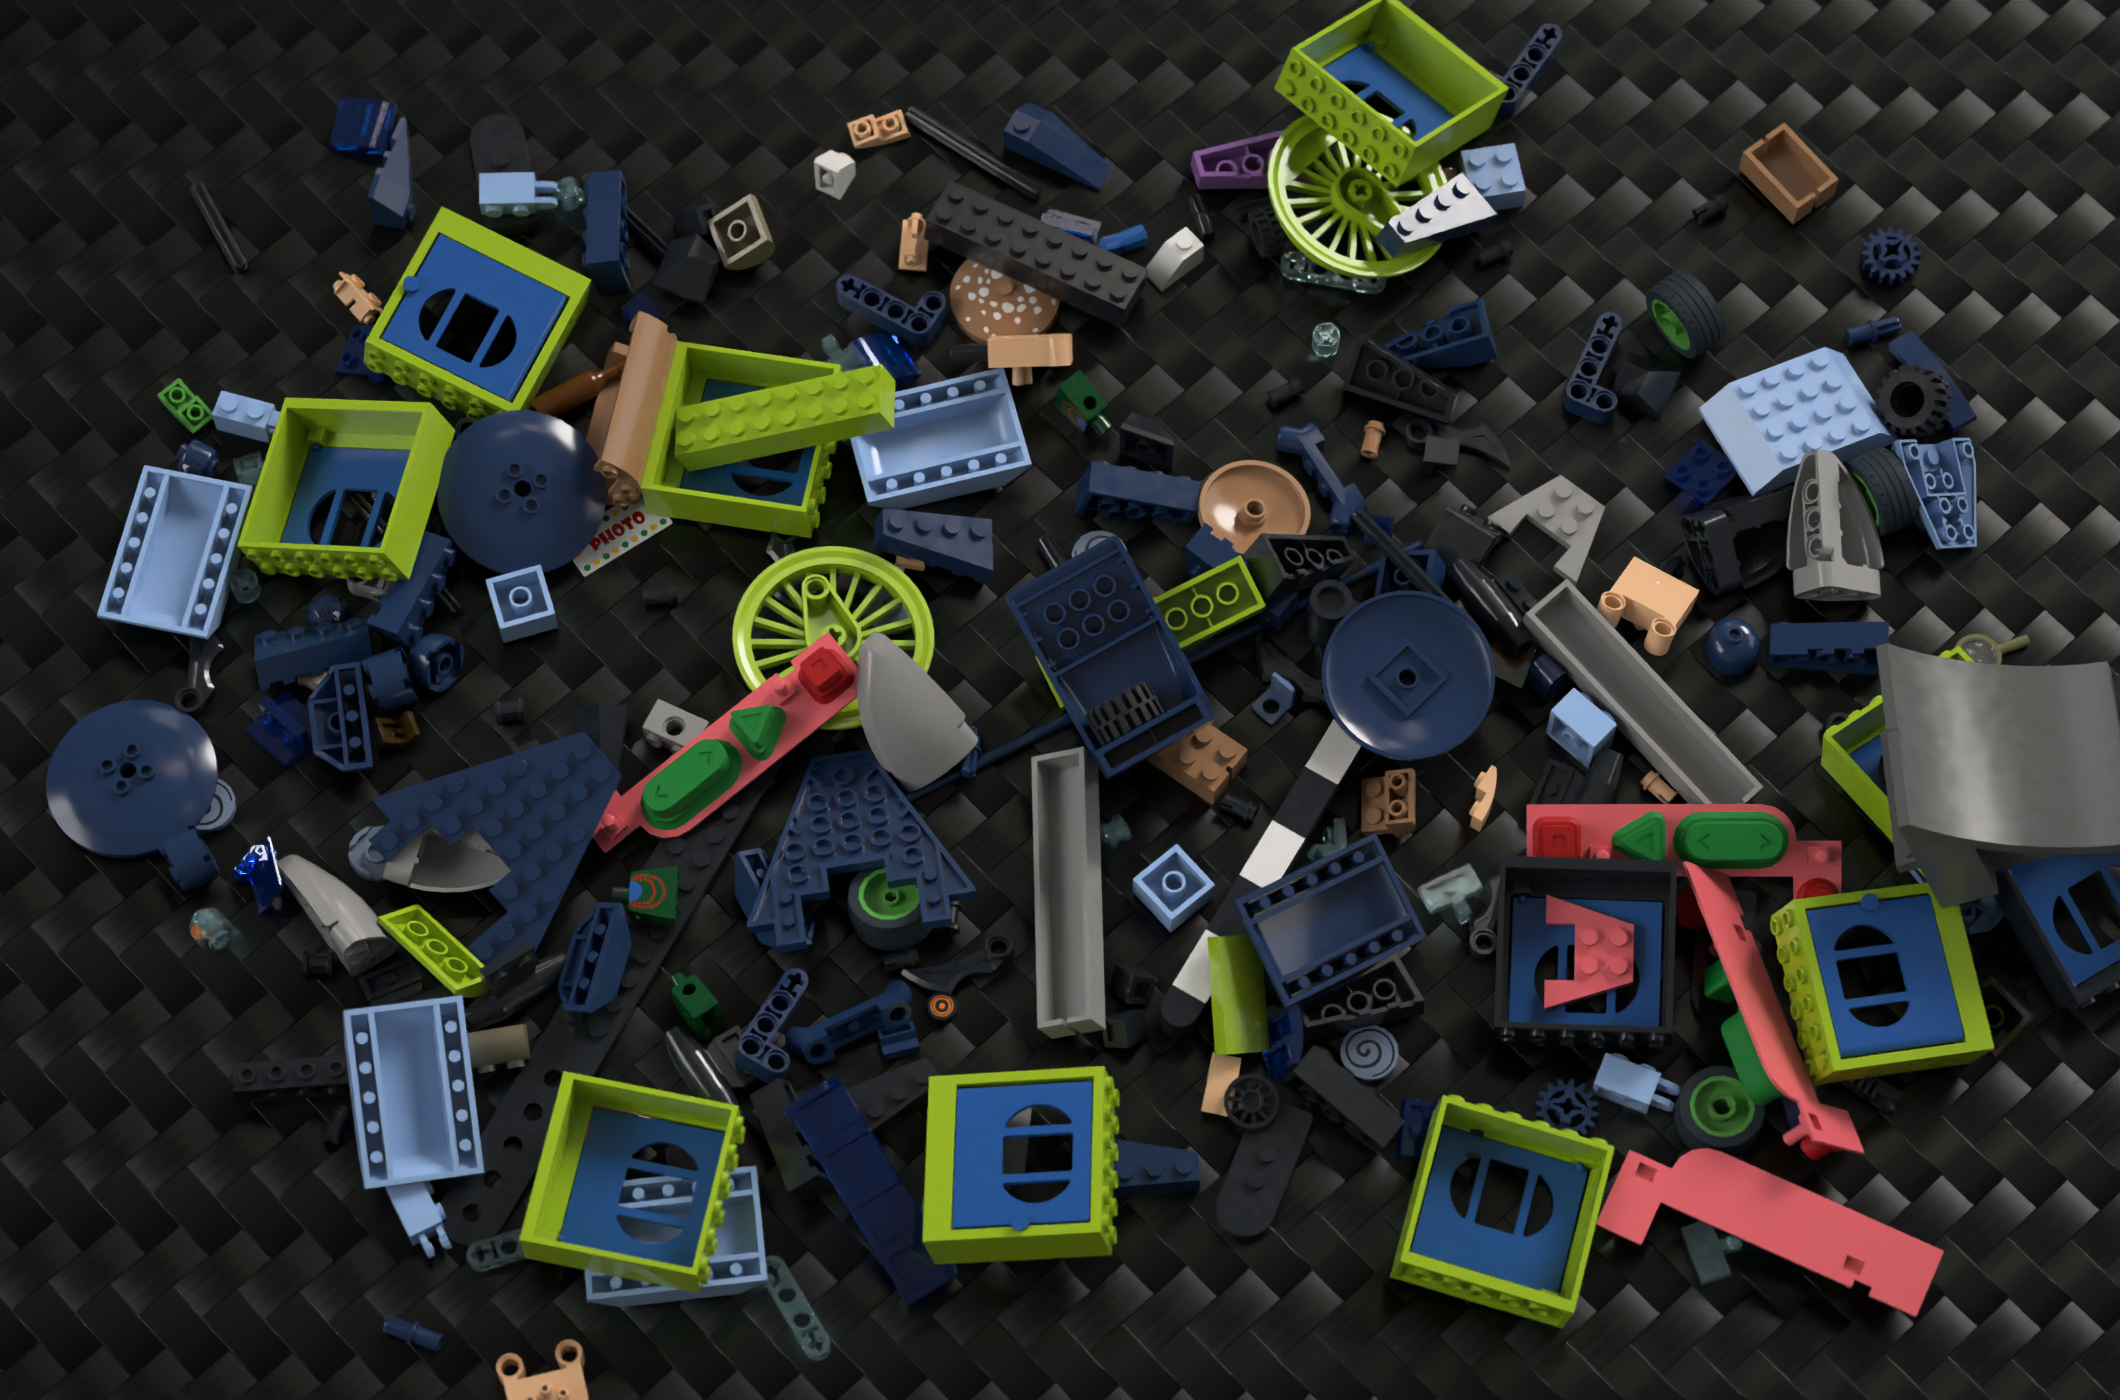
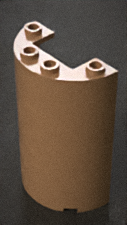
[585,311,678,507]

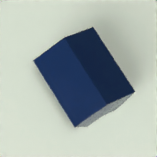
[877,1021,920,1061]

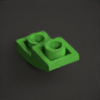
[157,378,213,434]

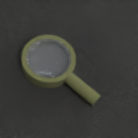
[1955,634,2030,665]

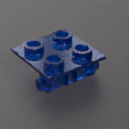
[334,325,385,384]
[1663,439,1738,509]
[233,837,284,915]

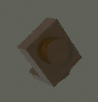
[369,711,420,749]

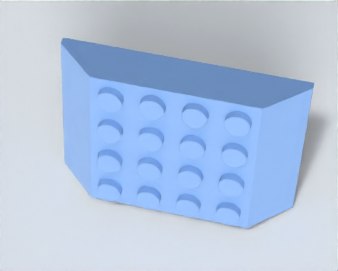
[1699,347,1899,496]
[850,368,1032,510]
[97,465,254,639]
[343,995,484,1189]
[585,1166,768,1307]

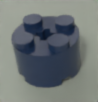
[362,647,419,712]
[157,823,220,892]

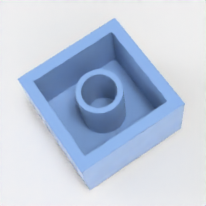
[1459,143,1526,211]
[486,565,558,643]
[1546,688,1617,769]
[1132,844,1215,933]

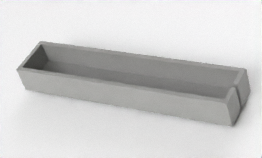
[1522,579,1763,804]
[1031,747,1106,1039]

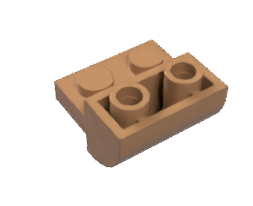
[1361,768,1416,837]

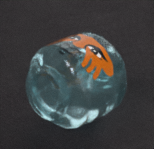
[189,907,233,951]

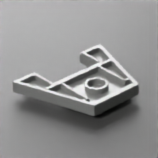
[1487,475,1605,587]

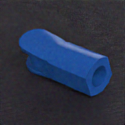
[1099,224,1148,255]

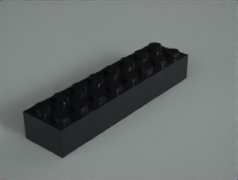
[924,180,1148,328]

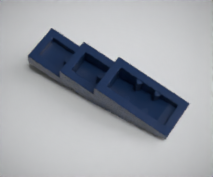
[1889,330,1977,432]

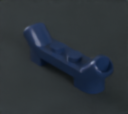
[1276,422,1368,534]
[785,980,912,1064]

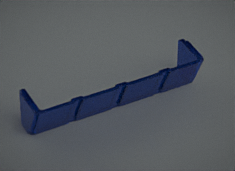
[783,1077,958,1306]

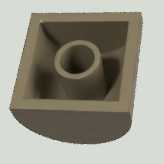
[707,194,775,270]
[467,1024,530,1073]

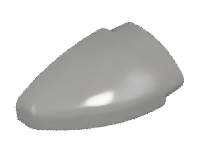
[1786,449,1884,601]
[857,632,978,792]
[383,825,511,892]
[274,855,398,976]

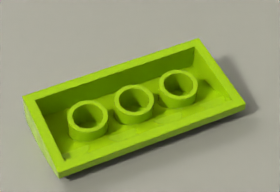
[377,904,486,998]
[1207,934,1269,1055]

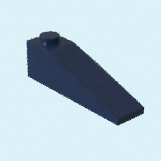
[1004,103,1112,191]
[368,117,415,230]
[1384,298,1497,369]

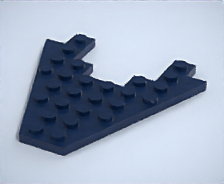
[369,732,622,966]
[747,749,977,953]

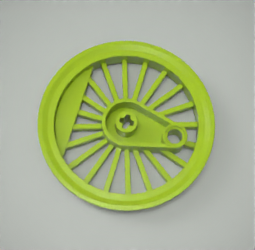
[1267,113,1447,278]
[733,546,934,730]

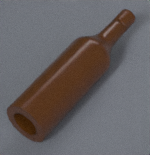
[530,359,626,418]

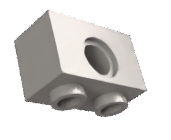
[642,699,710,755]

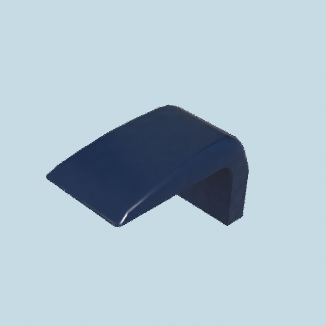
[1006,536,1217,780]

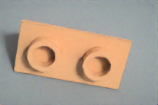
[898,213,929,271]
[333,271,383,325]

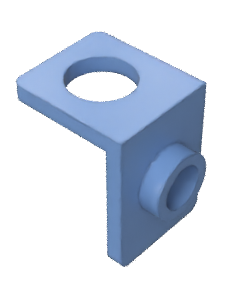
[1252,672,1295,725]

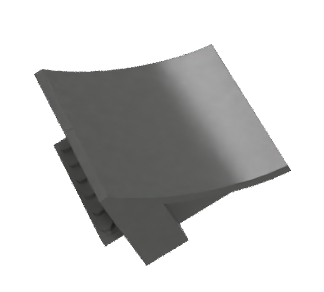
[1876,643,2120,909]

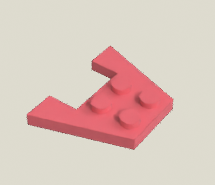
[1544,895,1634,1011]

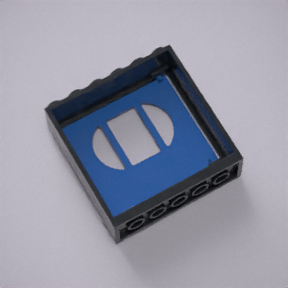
[1993,852,2120,1010]
[1494,855,1677,1050]

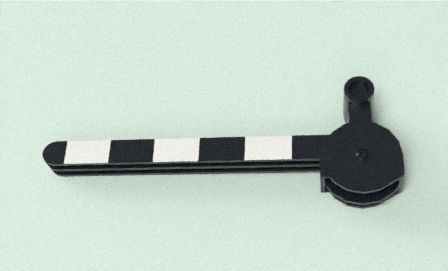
[1159,580,1415,1039]

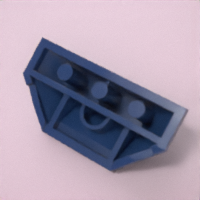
[308,661,373,773]
[735,848,816,948]
[557,902,632,1013]

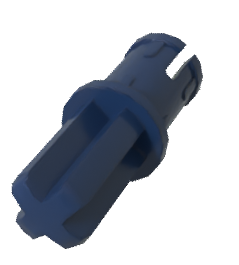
[1845,316,1901,346]
[960,726,982,779]
[383,1316,444,1352]

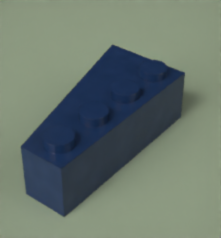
[254,618,374,691]

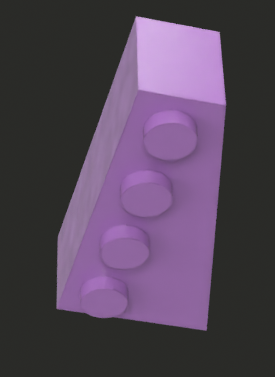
[1191,129,1312,189]

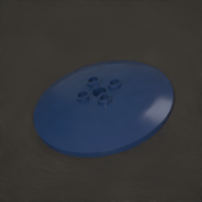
[436,410,606,574]
[1321,590,1495,761]
[46,700,218,858]

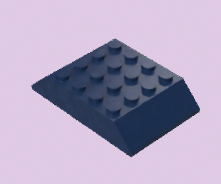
[1233,833,1427,1008]

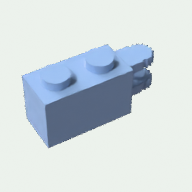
[479,172,557,217]
[212,390,280,443]
[1592,1053,1681,1114]
[385,1180,452,1258]

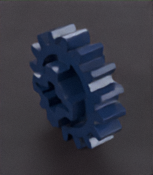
[1860,227,1921,285]
[1534,1079,1599,1138]

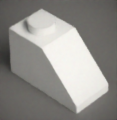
[814,150,856,200]
[1146,227,1204,292]

